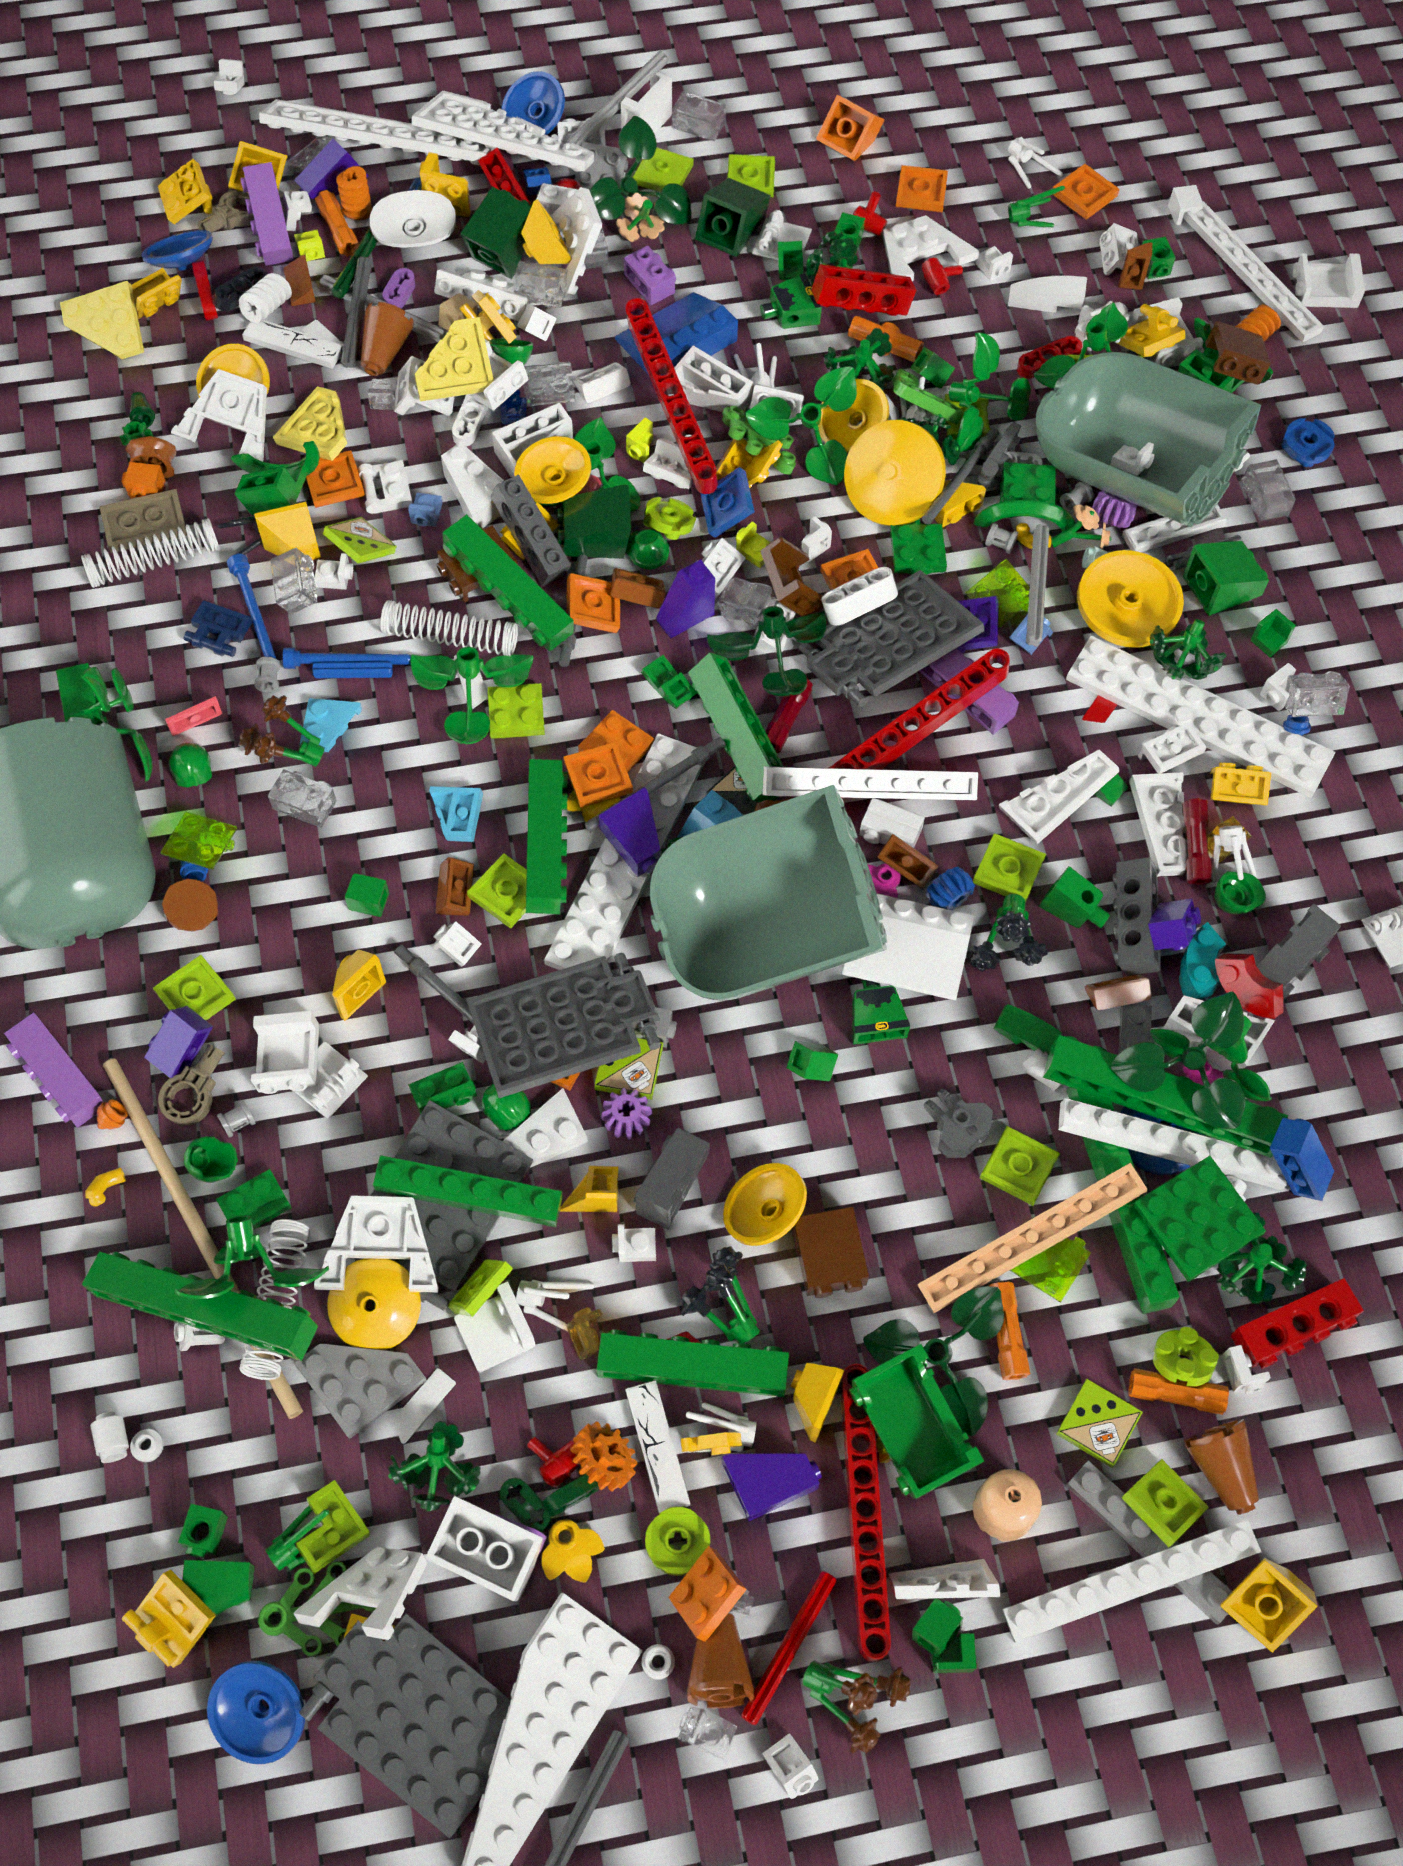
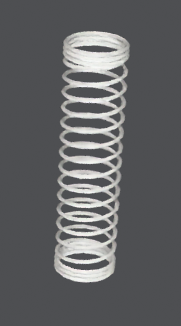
[81,518,220,588]
[380,600,518,657]
[239,1219,311,1380]

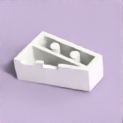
[669,346,754,412]
[492,403,573,478]
[441,442,504,529]
[1163,996,1275,1070]

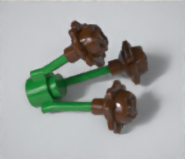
[238,695,325,767]
[803,1660,911,1754]

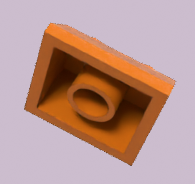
[816,95,885,161]

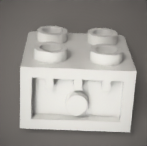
[394,356,454,416]
[454,1282,536,1372]

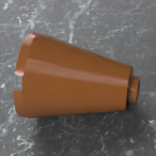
[361,302,414,376]
[1183,1419,1259,1515]
[687,1613,754,1709]

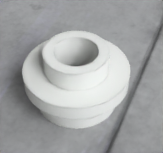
[130,1429,163,1462]
[642,1644,675,1680]

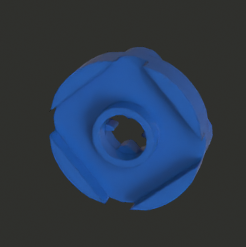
[1281,418,1335,467]

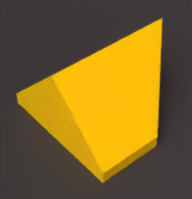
[560,1166,619,1212]

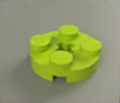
[643,497,696,540]
[1153,1327,1219,1387]
[645,1507,710,1576]

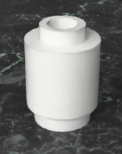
[90,1412,129,1463]

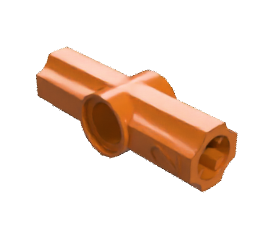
[848,316,924,362]

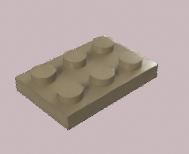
[99,489,187,553]

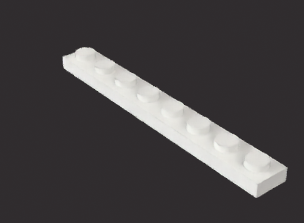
[1183,201,1324,343]
[763,767,978,800]
[1058,1098,1287,1190]
[1002,1520,1261,1642]

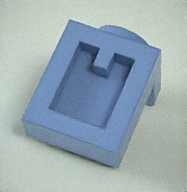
[408,493,443,527]
[1009,615,1053,655]

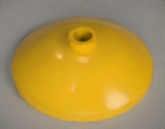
[196,344,270,398]
[818,379,889,453]
[514,436,591,504]
[723,1163,807,1246]
[327,1258,421,1350]

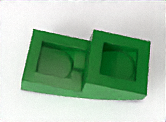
[641,655,697,709]
[993,1004,1062,1055]

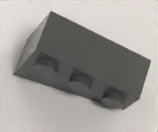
[1257,903,1341,1000]
[634,1128,710,1230]

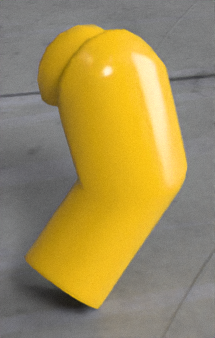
[1016,523,1051,549]
[85,1167,126,1206]

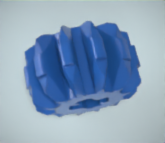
[926,867,975,911]

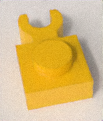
[681,1432,742,1455]

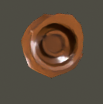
[125,436,176,478]
[162,879,218,932]

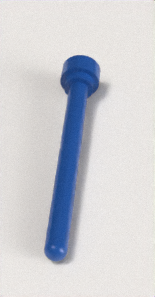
[227,554,276,659]
[283,647,411,669]

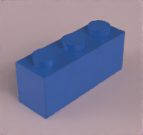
[1270,1118,1334,1201]

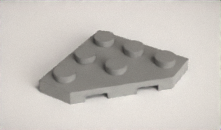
[294,1344,427,1439]

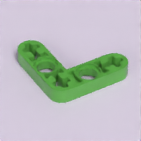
[893,369,964,424]

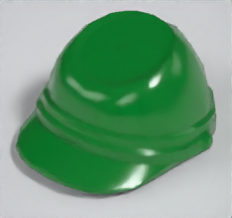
[489,339,533,365]
[626,529,670,570]
[1215,871,1266,914]

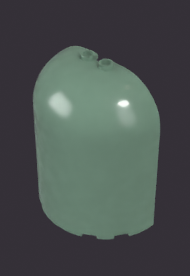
[1036,352,1261,527]
[0,717,155,949]
[650,784,887,1000]

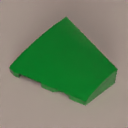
[182,1560,255,1616]

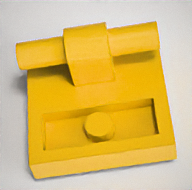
[158,159,213,224]
[459,290,516,348]
[1115,304,1186,357]
[122,1569,216,1668]

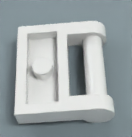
[358,460,412,514]

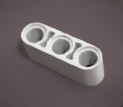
[821,567,898,626]

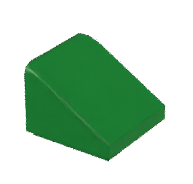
[1094,773,1128,807]

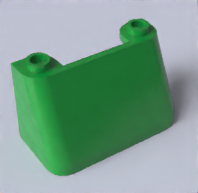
[849,1344,984,1499]

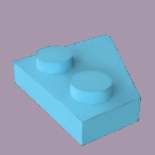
[300,698,362,752]
[429,786,483,842]

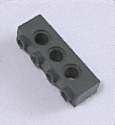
[491,475,571,586]
[1113,857,1160,976]

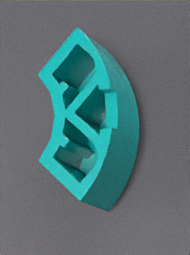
[1179,922,1226,1000]

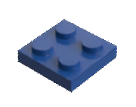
[700,467,755,538]

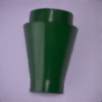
[129,392,155,428]

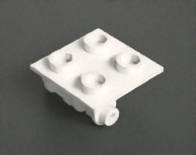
[753,210,812,260]
[1361,905,1403,968]
[290,1041,368,1119]

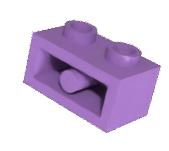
[624,245,676,305]

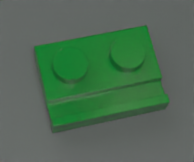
[216,1169,292,1230]

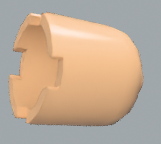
[972,1469,1042,1541]

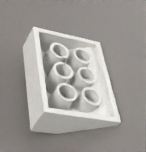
[842,894,974,1001]

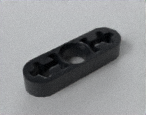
[212,267,268,311]

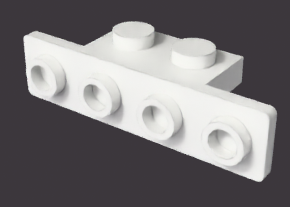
[434,269,528,321]

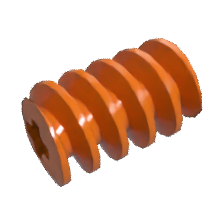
[337,166,372,220]
[1235,304,1281,341]

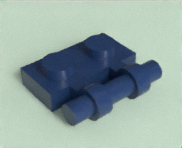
[184,600,252,657]

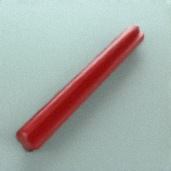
[741,1571,836,1725]

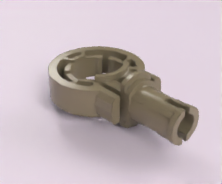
[198,190,255,233]
[158,1044,225,1126]

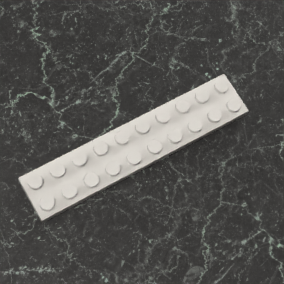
[259,99,495,165]
[1066,636,1335,798]
[544,733,705,970]

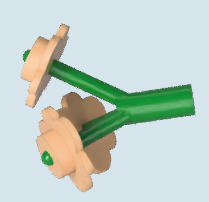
[616,193,665,242]
[1051,504,1112,550]

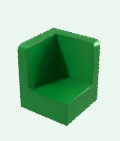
[778,241,804,280]
[910,347,955,389]
[1250,609,1295,657]
[345,873,389,917]
[786,1041,839,1081]
[932,1634,977,1673]

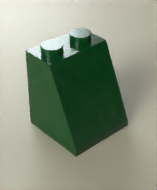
[695,178,771,257]
[460,186,532,280]
[556,485,631,559]

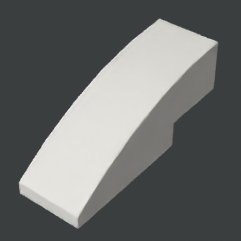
[1008,276,1087,313]

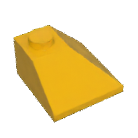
[228,141,287,194]
[522,199,572,264]
[254,502,321,564]
[332,949,386,1021]
[790,1363,844,1443]
[1220,1558,1317,1652]

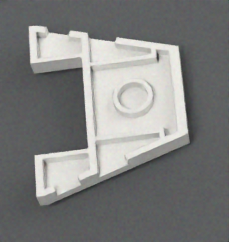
[551,187,602,295]
[883,215,979,281]
[171,369,267,462]
[314,1196,438,1292]
[294,1546,427,1640]

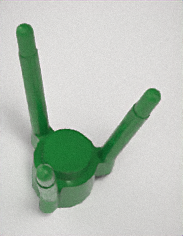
[1008,185,1065,228]
[265,1506,329,1571]

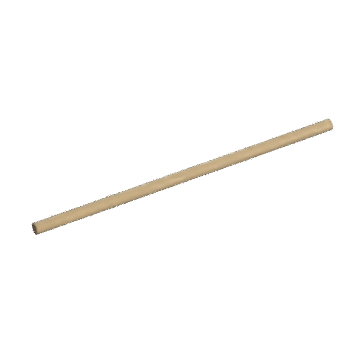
[103,1059,303,1419]

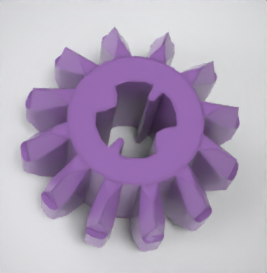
[1092,491,1137,528]
[601,1087,652,1140]

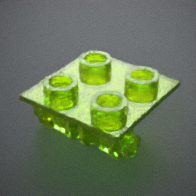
[965,559,1030,629]
[160,811,237,870]
[1010,1237,1091,1303]

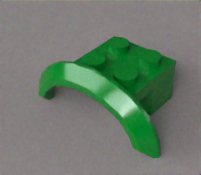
[1178,318,1273,393]
[231,441,320,515]
[974,462,1076,532]

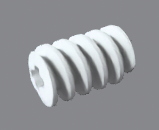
[239,273,292,323]

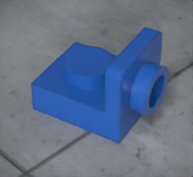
[523,167,551,195]

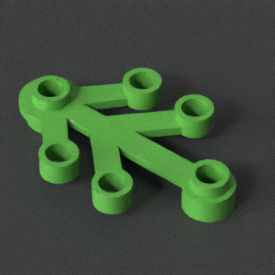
[722,406,796,474]
[258,1561,376,1657]

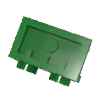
[408,1062,477,1115]

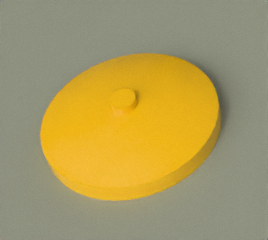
[844,420,946,526]
[1077,550,1184,648]

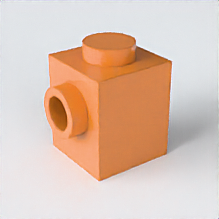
[122,462,166,499]

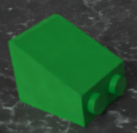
[1182,541,1269,616]

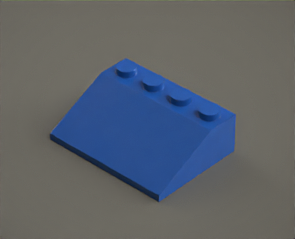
[615,292,738,376]

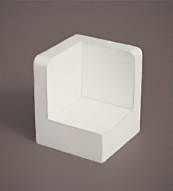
[1168,185,1203,225]
[517,304,557,341]

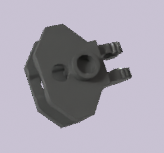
[924,1088,993,1158]

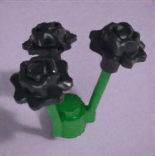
[966,894,1048,972]
[680,1246,760,1343]

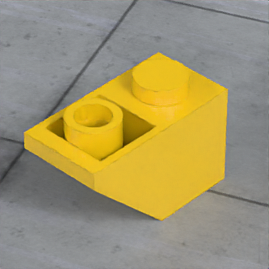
[935,480,986,527]

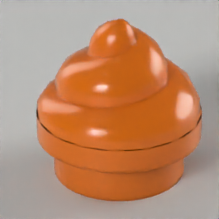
[97,1099,128,1129]

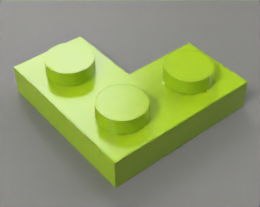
[296,1480,370,1574]

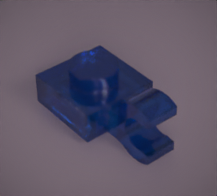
[501,389,527,424]

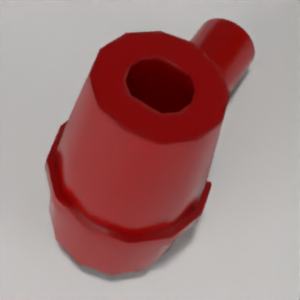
[853,191,887,236]
[921,257,963,295]
[527,1437,580,1488]

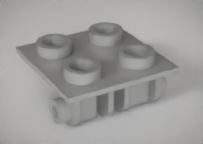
[575,142,628,190]

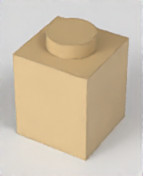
[438,293,478,331]

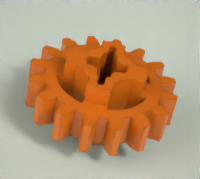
[571,1421,638,1491]

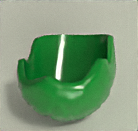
[169,742,212,788]
[481,1084,531,1131]
[183,1136,238,1183]

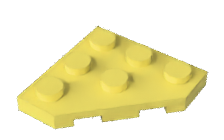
[60,281,144,359]
[415,317,494,402]
[273,386,347,461]

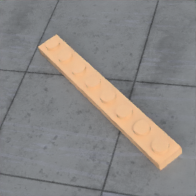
[917,1163,1147,1313]

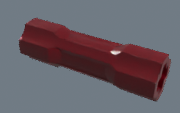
[765,679,813,753]
[1183,798,1213,885]

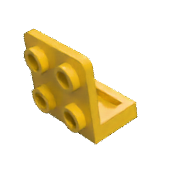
[419,152,471,217]
[132,268,182,319]
[716,438,783,488]

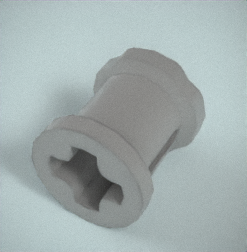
[1060,481,1094,515]
[985,523,1018,554]
[254,657,281,693]
[217,1100,256,1138]

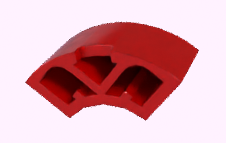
[1215,953,1283,1019]

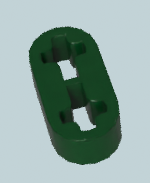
[543,1474,600,1517]
[500,1478,551,1533]

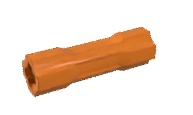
[315,190,359,257]
[989,1282,1031,1381]
[1128,1368,1229,1415]

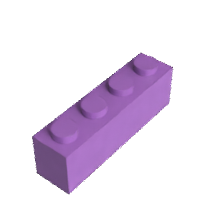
[240,162,294,266]
[919,648,1019,735]
[4,1013,104,1128]

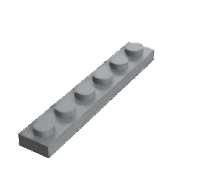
[1066,1461,1232,1625]

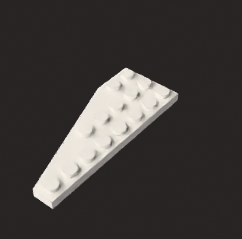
[412,91,594,171]
[462,1593,642,1866]

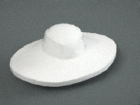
[370,190,456,247]

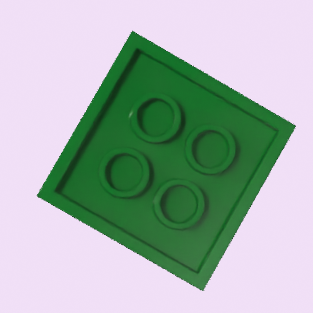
[1133,1155,1266,1282]

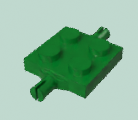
[890,519,947,575]

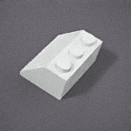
[425,1496,543,1601]

